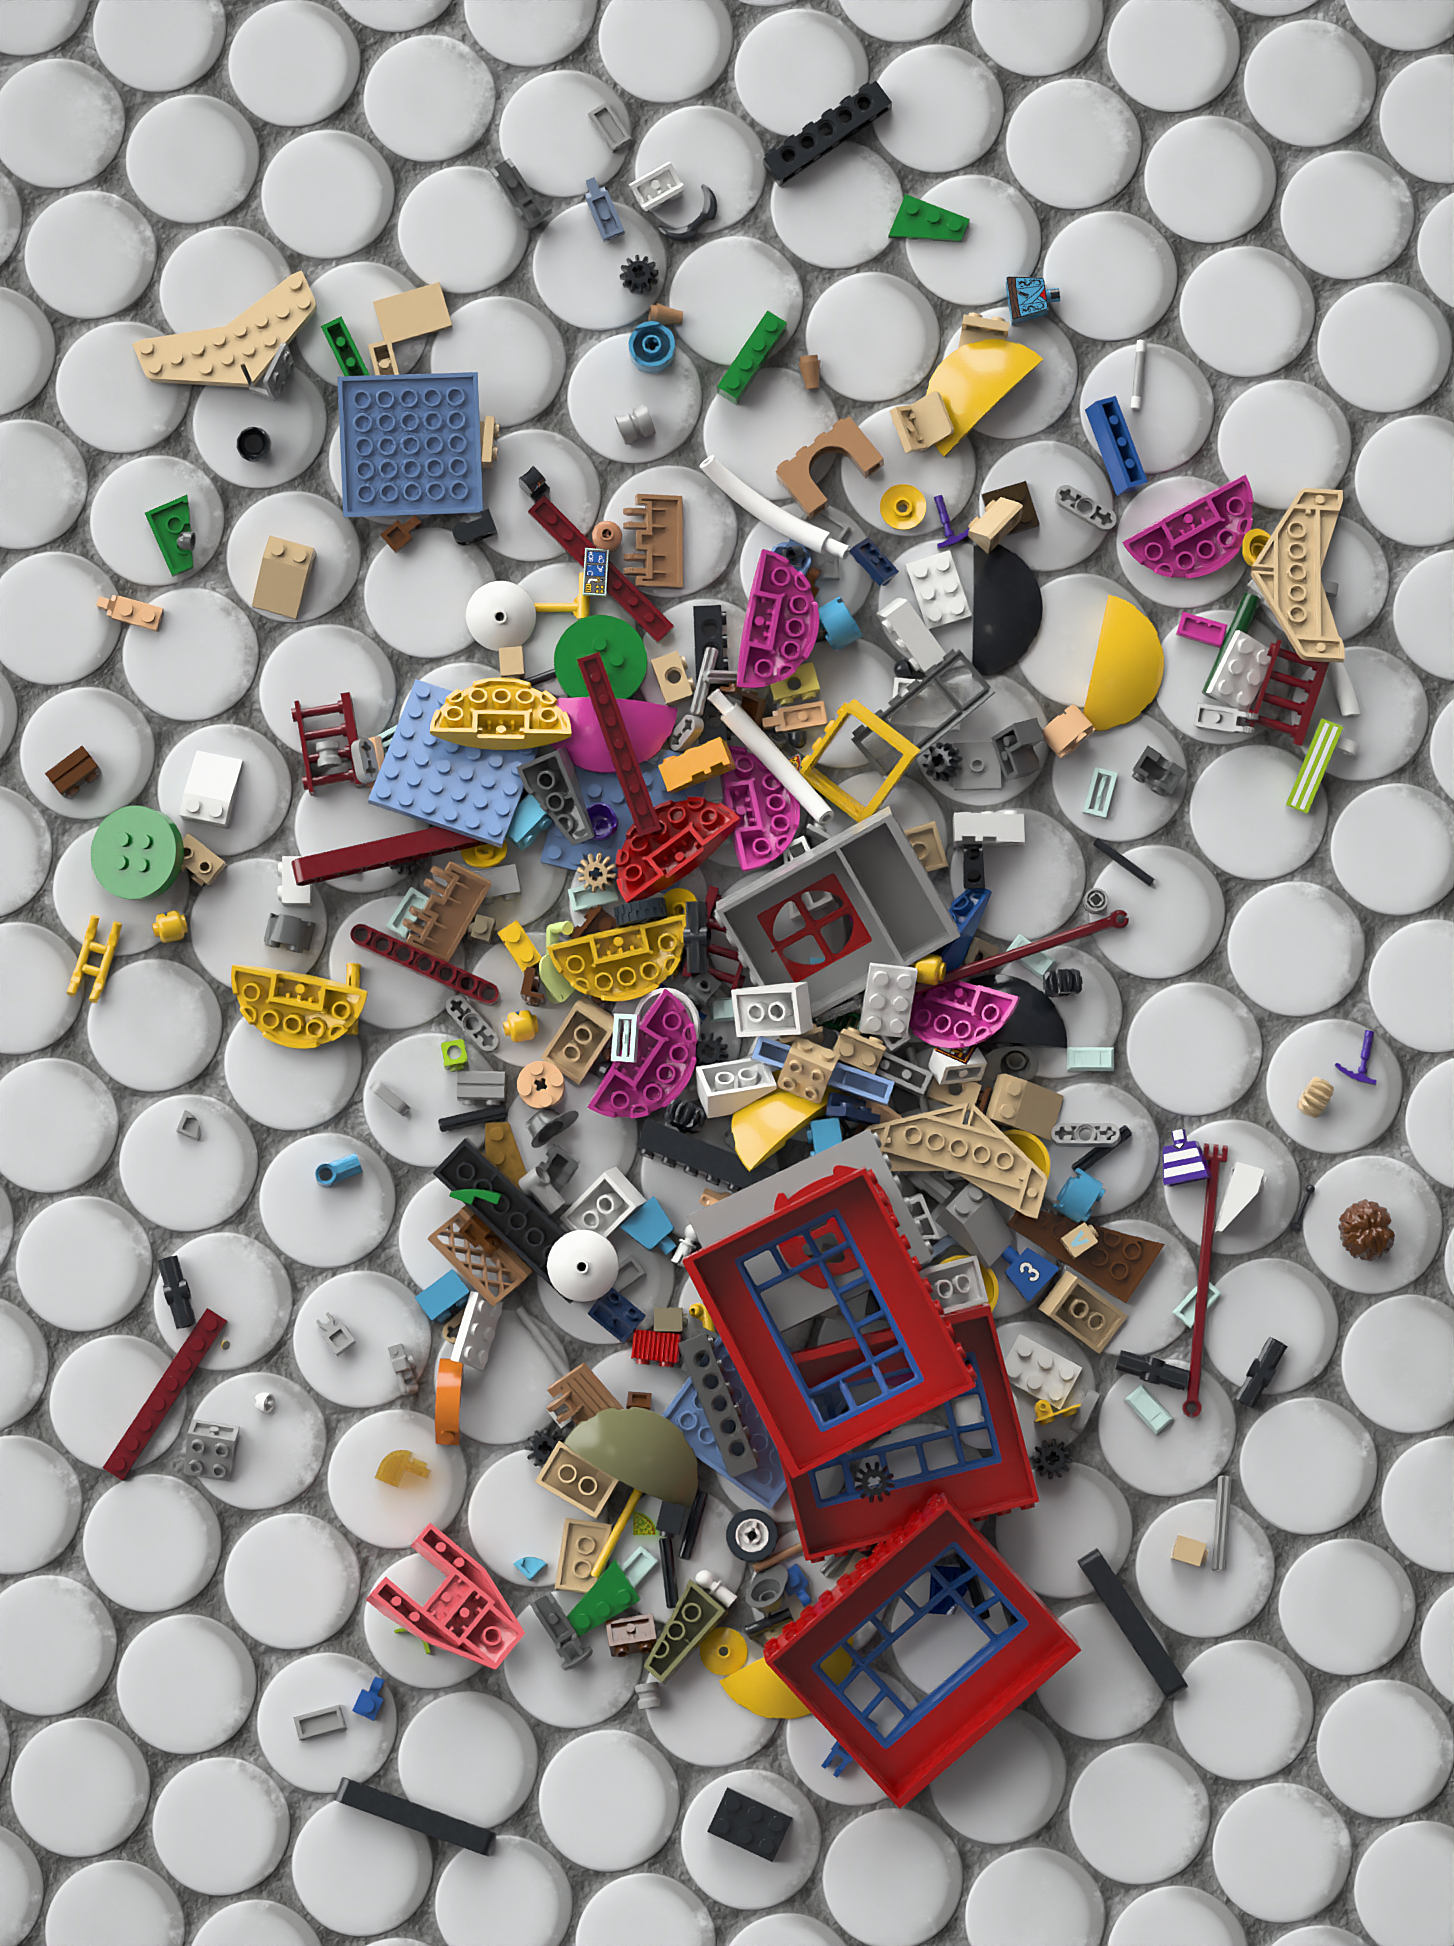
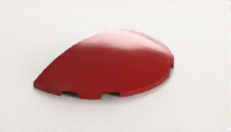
[615,797,741,903]

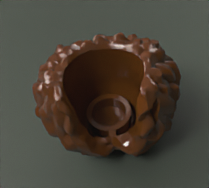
[1338,1199,1395,1261]

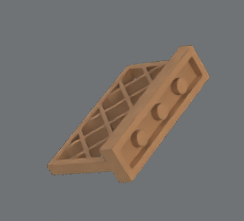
[427,1205,533,1307]

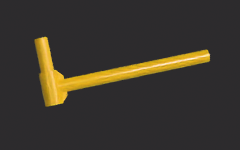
[534,573,590,620]
[590,1488,643,1579]

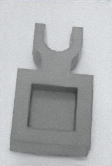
[316,1312,357,1357]

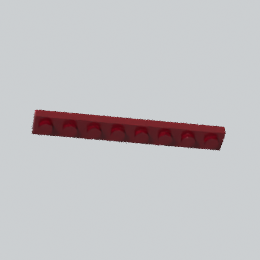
[528,495,674,643]
[577,652,661,837]
[102,1308,228,1481]

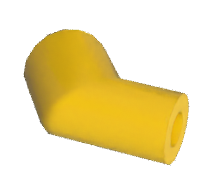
[689,1303,715,1333]

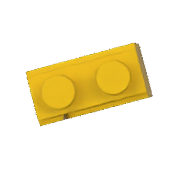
[498,920,542,975]

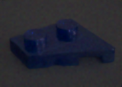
[928,1566,971,1615]

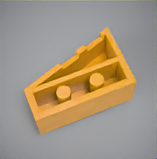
[658,737,737,794]

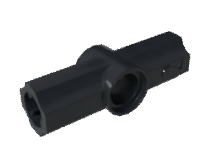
[683,901,711,973]
[158,1255,197,1329]
[1235,1337,1288,1409]
[1115,1350,1190,1391]

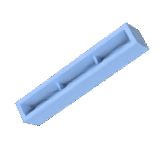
[751,1036,895,1106]

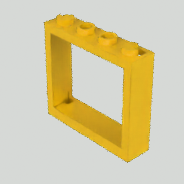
[799,699,921,823]

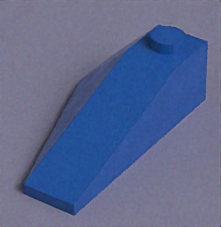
[930,888,992,972]

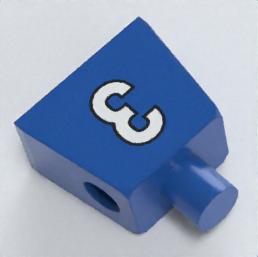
[1001,1246,1059,1303]

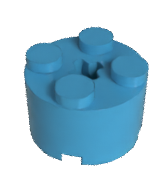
[628,321,675,373]
[818,596,863,650]
[1053,1168,1105,1223]

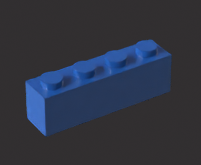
[1085,396,1148,496]

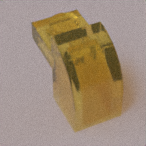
[374,1450,431,1488]

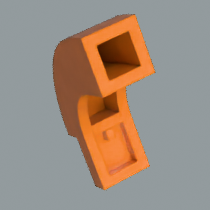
[435,1358,464,1445]

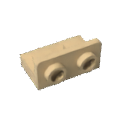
[833,1027,887,1075]

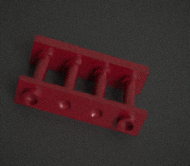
[1245,639,1330,746]
[291,692,366,796]
[681,885,746,990]

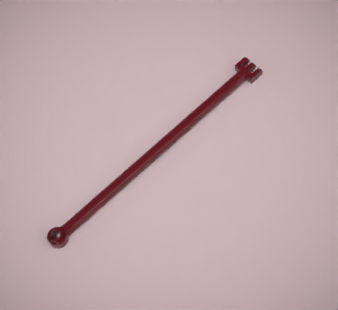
[914,910,1129,995]
[1182,1143,1228,1418]

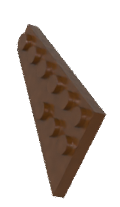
[1007,1210,1165,1304]

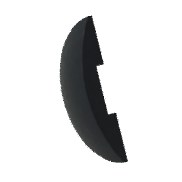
[972,541,1043,677]
[965,975,1067,1049]

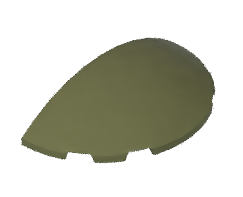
[564,1407,698,1508]

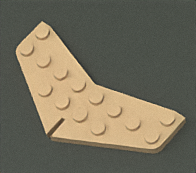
[132,270,317,387]
[1250,488,1345,663]
[865,1103,1048,1219]

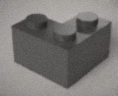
[991,718,1045,781]

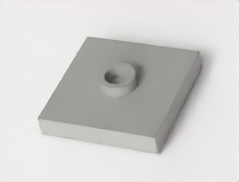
[953,742,1001,790]

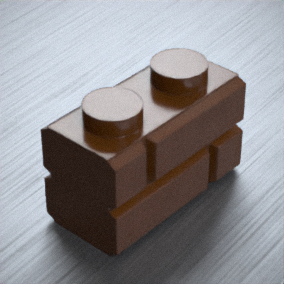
[45,745,101,798]

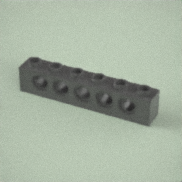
[677,1333,760,1478]

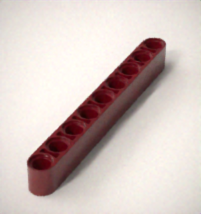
[291,827,488,886]

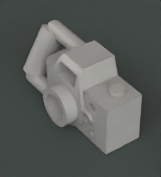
[388,1343,418,1395]

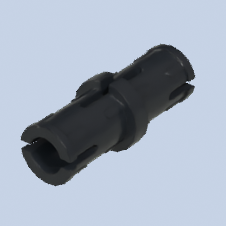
[745,1607,794,1640]

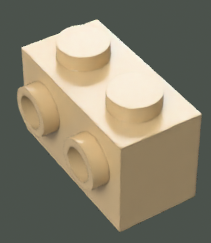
[181,833,227,887]

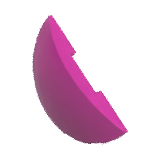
[1122,474,1254,578]
[737,549,819,688]
[550,697,678,773]
[720,746,800,872]
[906,965,1020,1049]
[587,989,697,1118]

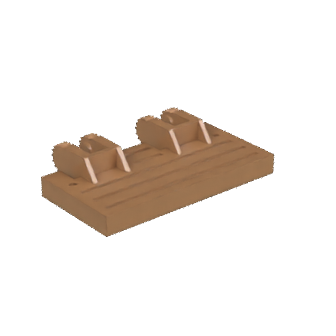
[623,494,683,589]
[402,861,492,963]
[546,1362,624,1425]

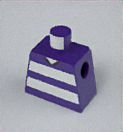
[1163,1129,1212,1187]

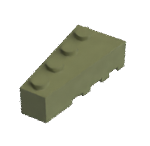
[644,1579,728,1685]

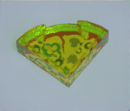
[633,1511,657,1535]

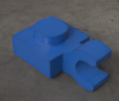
[784,1564,812,1607]
[352,1676,385,1721]

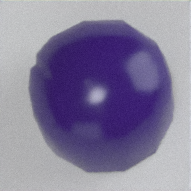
[587,803,618,842]

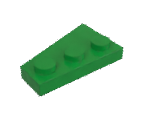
[888,194,970,242]
[145,494,194,577]
[567,1558,641,1637]

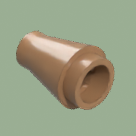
[649,303,683,325]
[798,355,821,390]

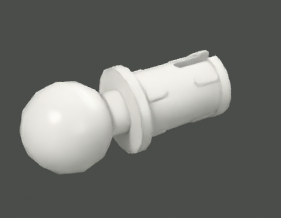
[671,1224,698,1267]
[696,1570,737,1608]

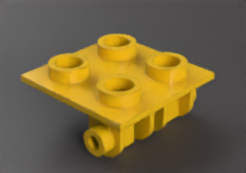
[1033,1399,1081,1426]

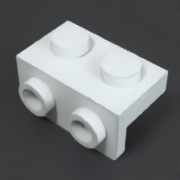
[629,162,686,212]

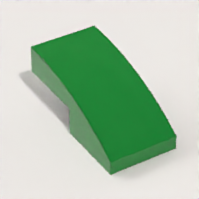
[449,1189,502,1205]

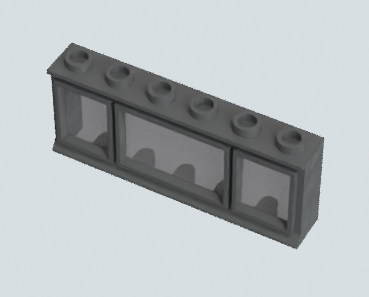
[851,649,995,780]

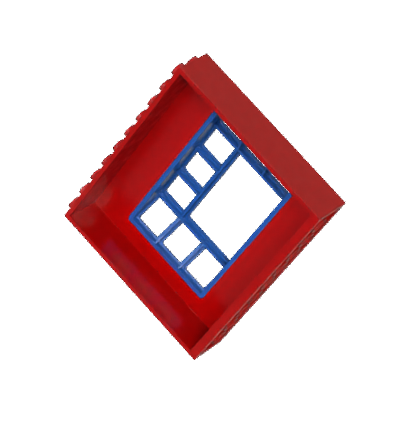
[682,1166,978,1479]
[777,1303,1040,1564]
[763,1492,1082,1809]

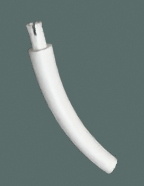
[700,455,850,560]
[1247,579,1361,717]
[708,688,834,826]

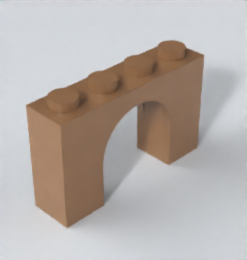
[775,416,884,520]

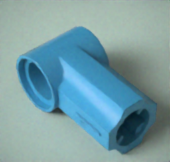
[315,1153,363,1188]

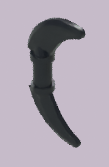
[659,184,717,241]

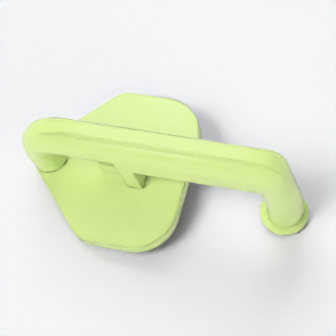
[539,921,576,1004]

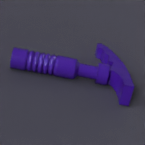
[934,495,970,550]
[1335,1030,1377,1085]

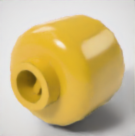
[152,910,188,943]
[910,954,946,986]
[503,1010,539,1043]

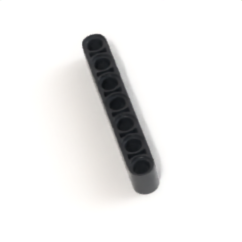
[1077,1548,1188,1700]
[334,1777,497,1857]

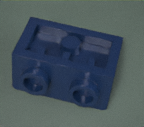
[849,537,899,586]
[826,1092,881,1124]
[588,1287,646,1344]

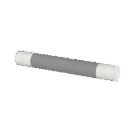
[1131,340,1146,410]

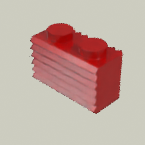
[631,1329,682,1368]

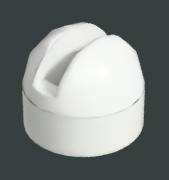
[255,1393,275,1413]

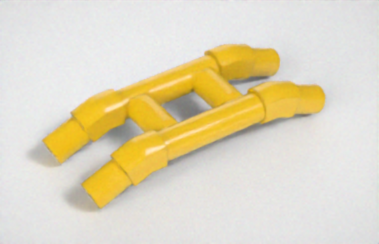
[67,915,122,1003]

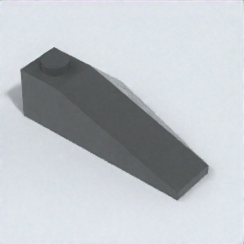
[516,747,595,845]

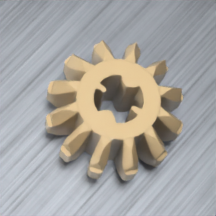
[577,853,617,893]
[1297,1077,1334,1118]

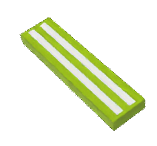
[1286,718,1344,814]

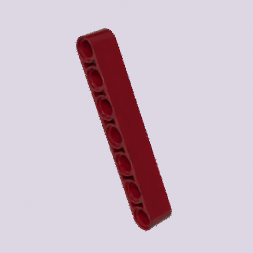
[350,924,500,1006]

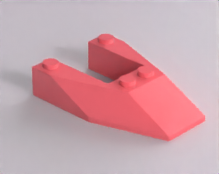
[366,1523,525,1670]

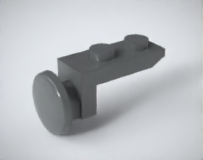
[489,158,553,230]
[530,1591,593,1671]

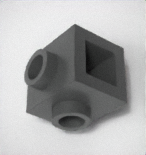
[683,972,722,1011]

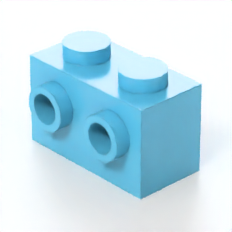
[506,794,552,851]

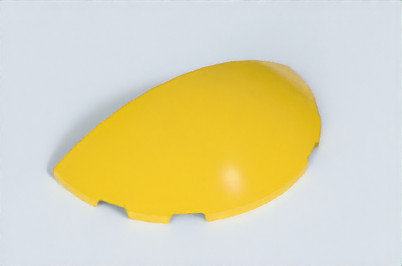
[926,339,1043,457]
[1083,595,1164,732]
[430,678,571,750]
[547,914,686,1001]
[231,964,368,1049]
[731,1070,851,1172]
[719,1636,853,1719]

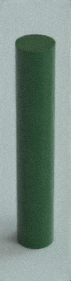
[1202,593,1262,700]

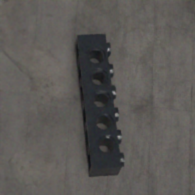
[763,81,892,187]
[693,605,731,746]

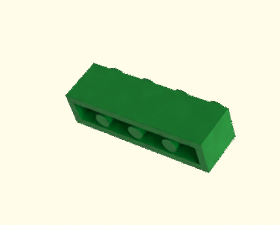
[717,310,787,405]
[321,316,370,376]

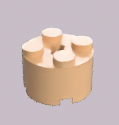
[1042,704,1096,759]
[517,1061,565,1111]

